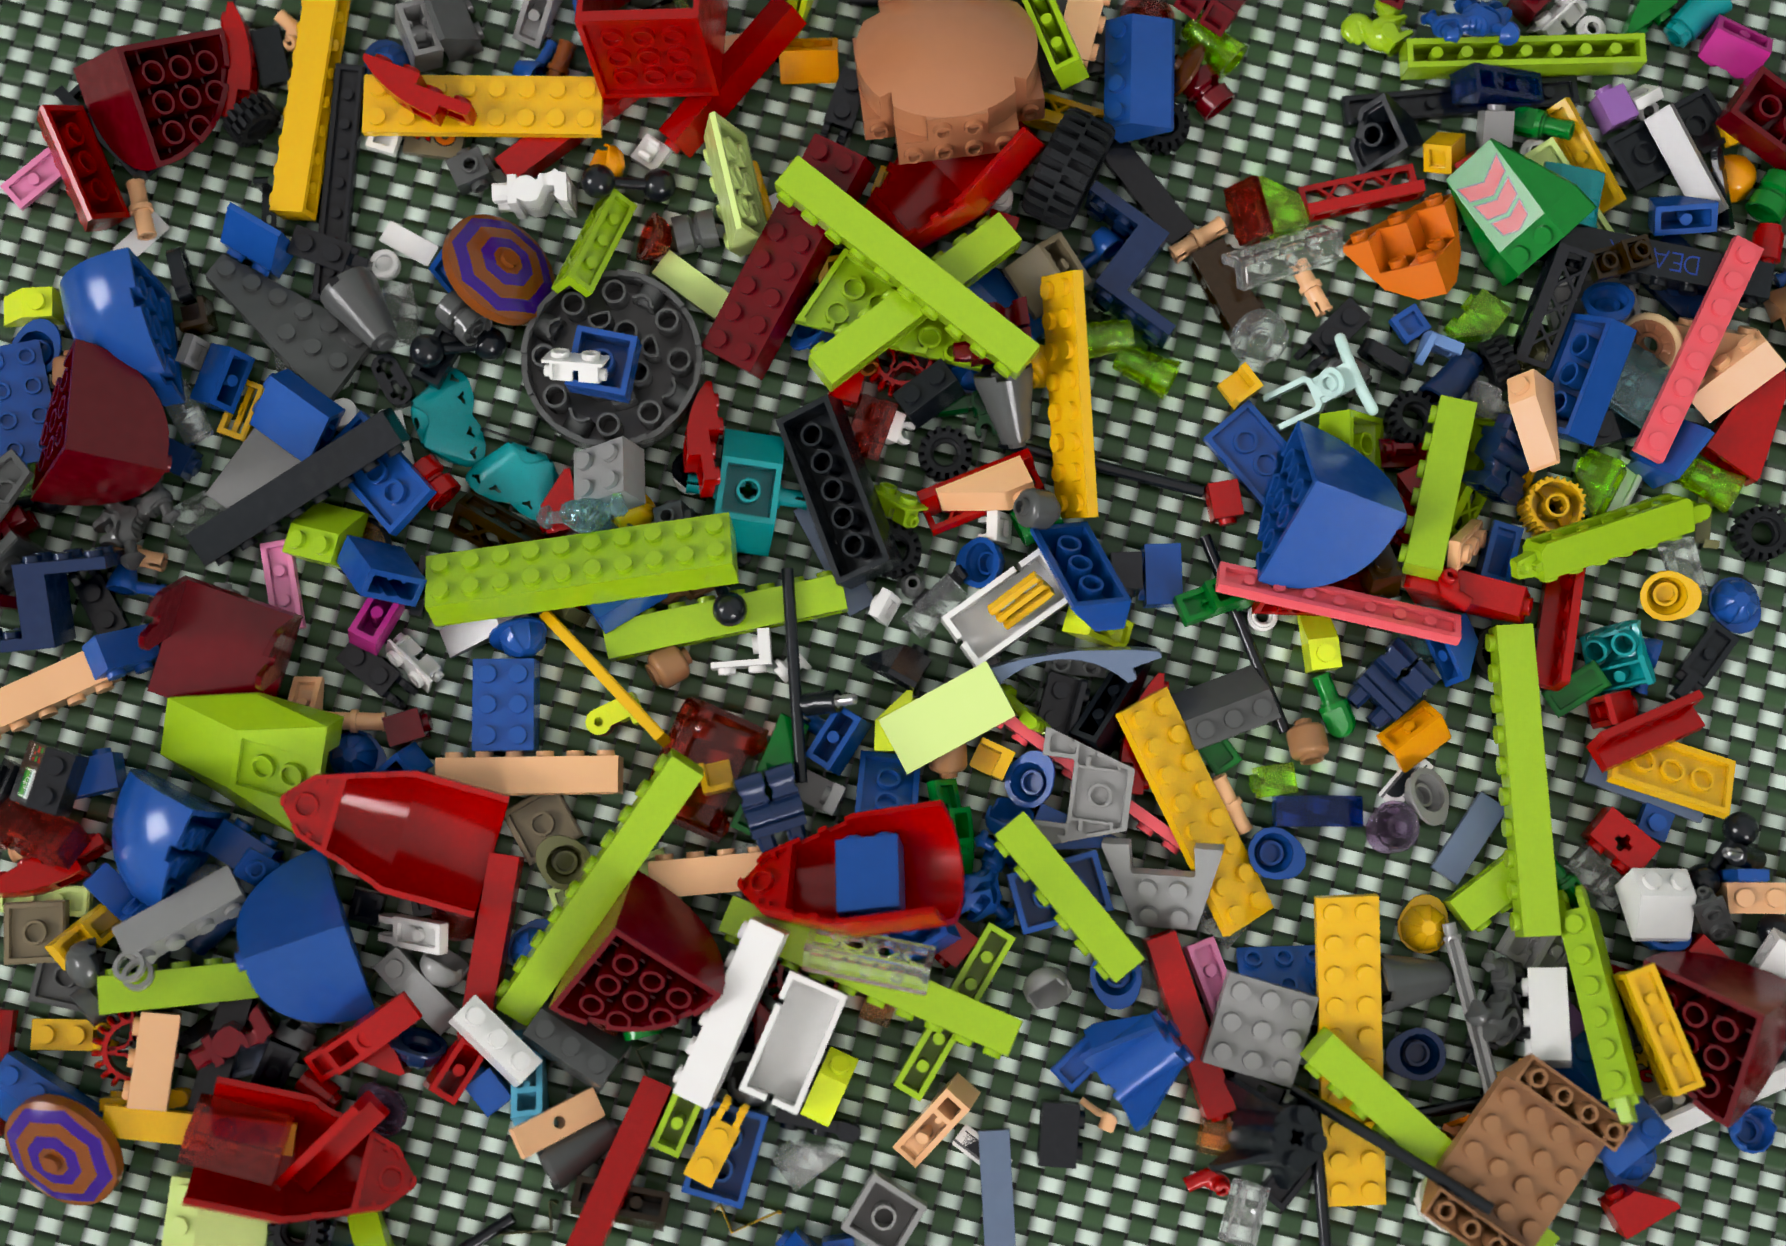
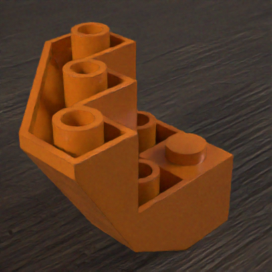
[1342,193,1461,300]

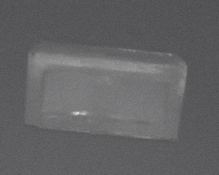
[1218,1178,1271,1246]

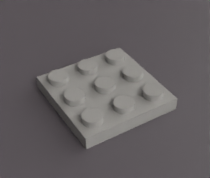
[1200,969,1319,1088]

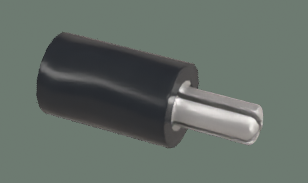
[800,689,858,716]
[1722,843,1767,869]

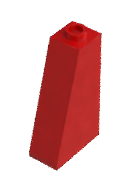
[1699,369,1786,487]
[1403,566,1533,624]

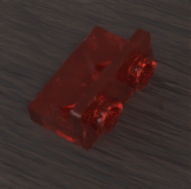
[1223,176,1275,246]
[851,394,898,462]

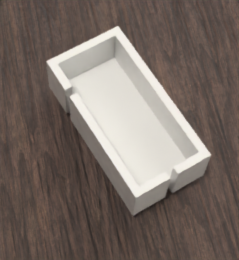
[941,548,1069,667]
[738,970,848,1115]

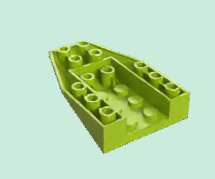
[160,692,344,834]

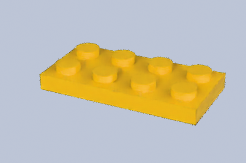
[1606,742,1736,819]

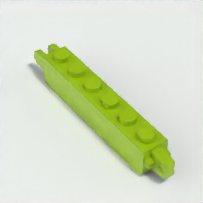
[1510,493,1712,583]
[1558,884,1643,1124]

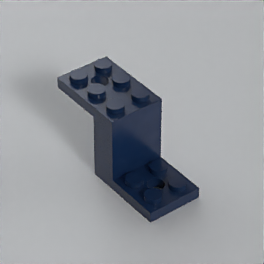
[1084,180,1176,350]
[0,545,125,653]

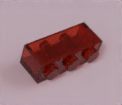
[0,798,91,870]

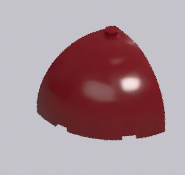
[73,28,230,171]
[30,339,172,506]
[549,870,725,1032]
[1643,951,1786,1128]

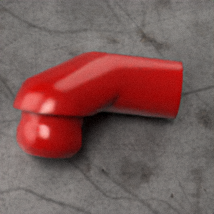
[1438,567,1474,612]
[1183,1167,1231,1196]

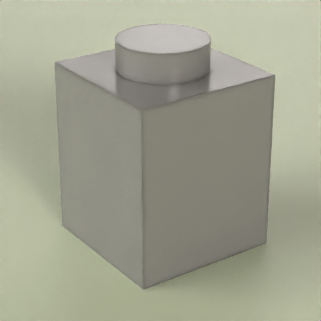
[1475,105,1515,148]

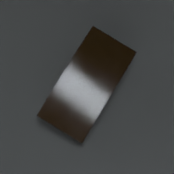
[1589,234,1657,283]

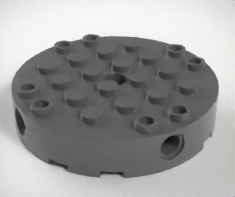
[521,269,705,449]

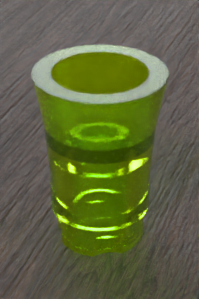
[1181,14,1248,79]
[1086,319,1135,360]
[1112,342,1182,400]
[1675,458,1746,514]

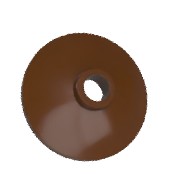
[1174,43,1206,97]

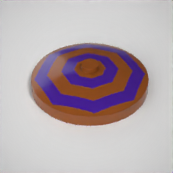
[442,214,555,326]
[5,1094,124,1205]

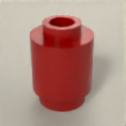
[1752,223,1785,265]
[294,1068,343,1109]

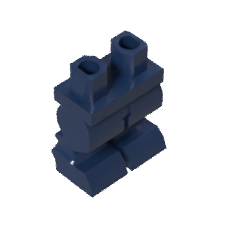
[1461,413,1529,506]
[1345,637,1440,729]
[732,762,808,854]

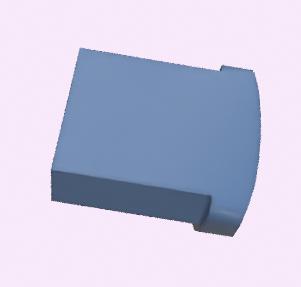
[1414,330,1465,366]

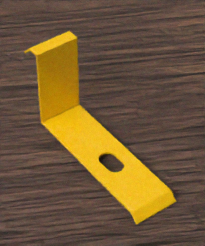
[714,1204,782,1234]

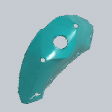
[411,368,486,467]
[465,441,559,522]

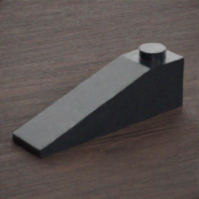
[1070,638,1157,756]

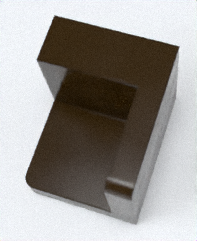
[178,294,219,336]

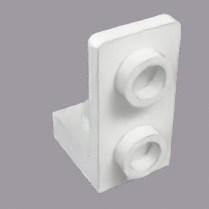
[710,627,773,676]

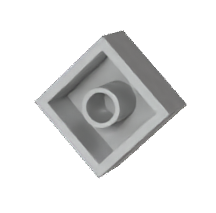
[574,436,646,520]
[840,1169,927,1246]

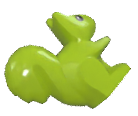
[1341,0,1414,57]

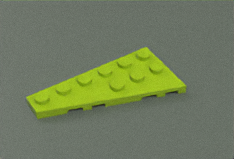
[795,248,984,372]

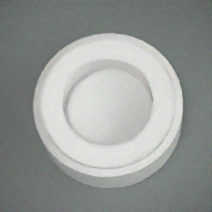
[370,249,401,281]

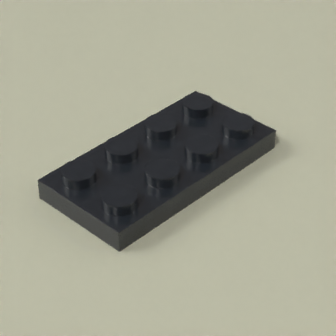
[1602,86,1726,195]

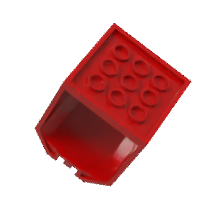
[574,0,728,99]

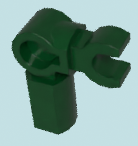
[938,390,997,439]

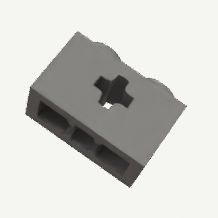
[395,0,444,72]

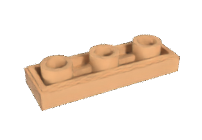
[1447,519,1487,572]
[509,1087,606,1159]

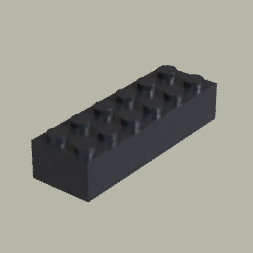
[776,394,904,589]

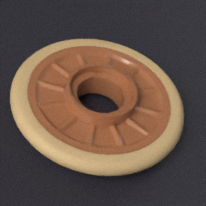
[1624,312,1683,375]

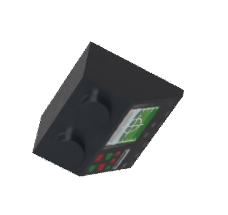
[9,740,90,817]

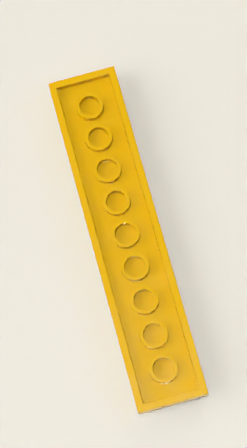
[1314,894,1386,1207]

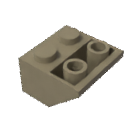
[1002,231,1093,321]

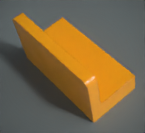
[779,38,839,84]
[1376,700,1451,773]

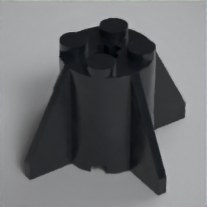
[1208,1077,1327,1190]

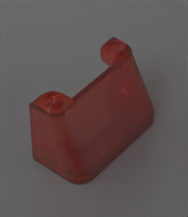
[648,697,769,843]

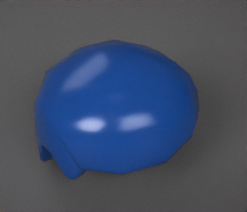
[985,797,1034,834]
[1728,1105,1778,1154]

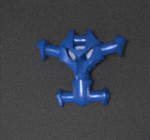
[1420,0,1520,46]
[961,829,1017,929]

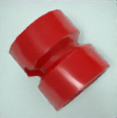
[413,454,461,511]

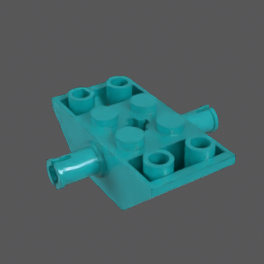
[686,428,807,557]

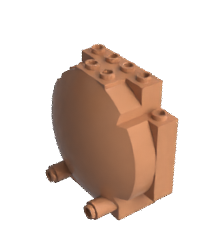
[852,0,1045,165]

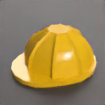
[1640,570,1702,621]
[1397,894,1449,954]

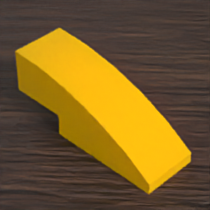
[44,903,121,971]

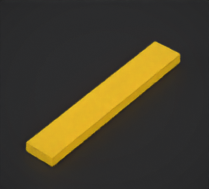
[539,611,671,749]
[102,1103,298,1156]

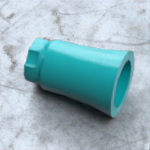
[1663,0,1732,48]

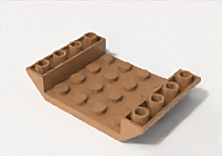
[1420,1053,1633,1246]

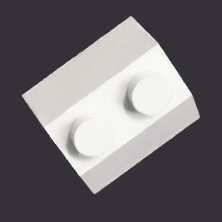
[1614,868,1697,942]

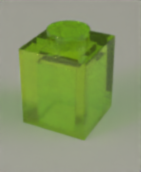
[1249,762,1298,799]

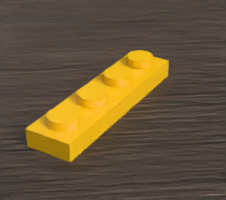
[1547,97,1627,214]

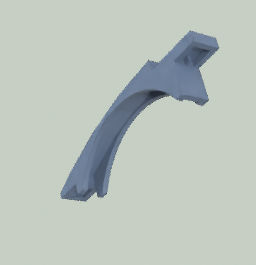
[990,646,1162,684]

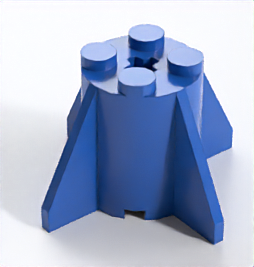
[1080,1009,1195,1132]

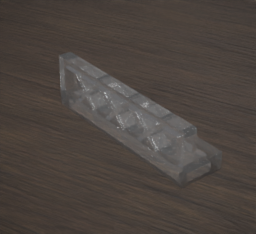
[1221,224,1344,291]
[802,927,936,996]

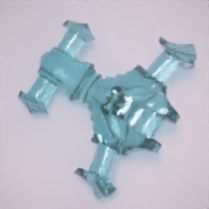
[536,493,634,533]

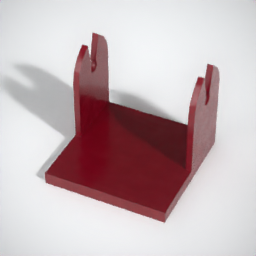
[138,575,303,698]

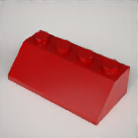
[37,105,131,232]

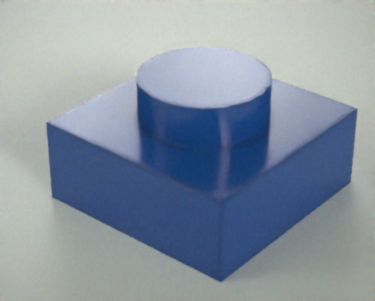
[1388,303,1432,346]
[1635,803,1676,843]

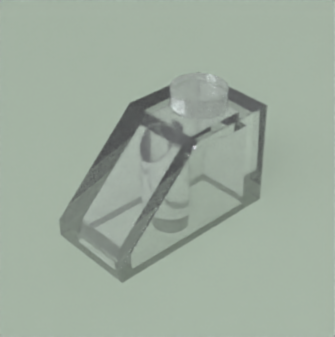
[773,1139,846,1192]

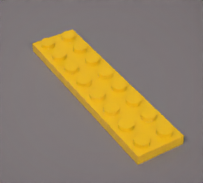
[362,74,604,138]
[1040,270,1099,518]
[1115,687,1274,937]

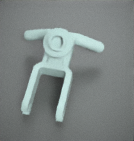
[1262,333,1379,432]

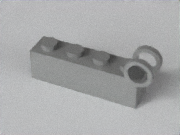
[111,865,247,991]

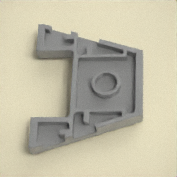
[1033,727,1135,845]
[1101,837,1225,930]

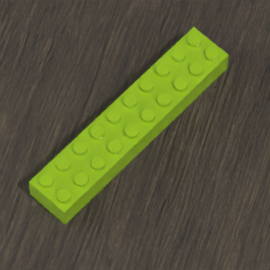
[425,512,739,627]

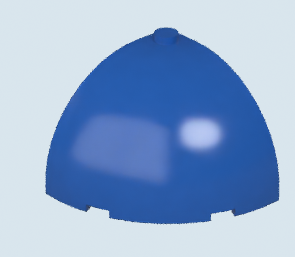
[59,247,186,406]
[1256,420,1407,589]
[112,769,231,907]
[234,849,375,1023]

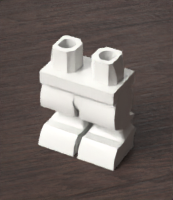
[491,168,578,219]

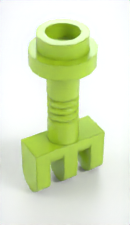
[1000,684,1051,736]

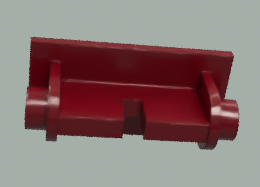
[1378,439,1427,468]

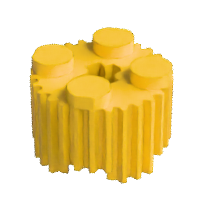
[1516,476,1586,536]

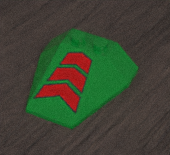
[1446,138,1597,287]

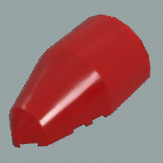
[864,121,1046,250]
[280,770,510,918]
[737,800,964,938]
[181,1076,417,1225]

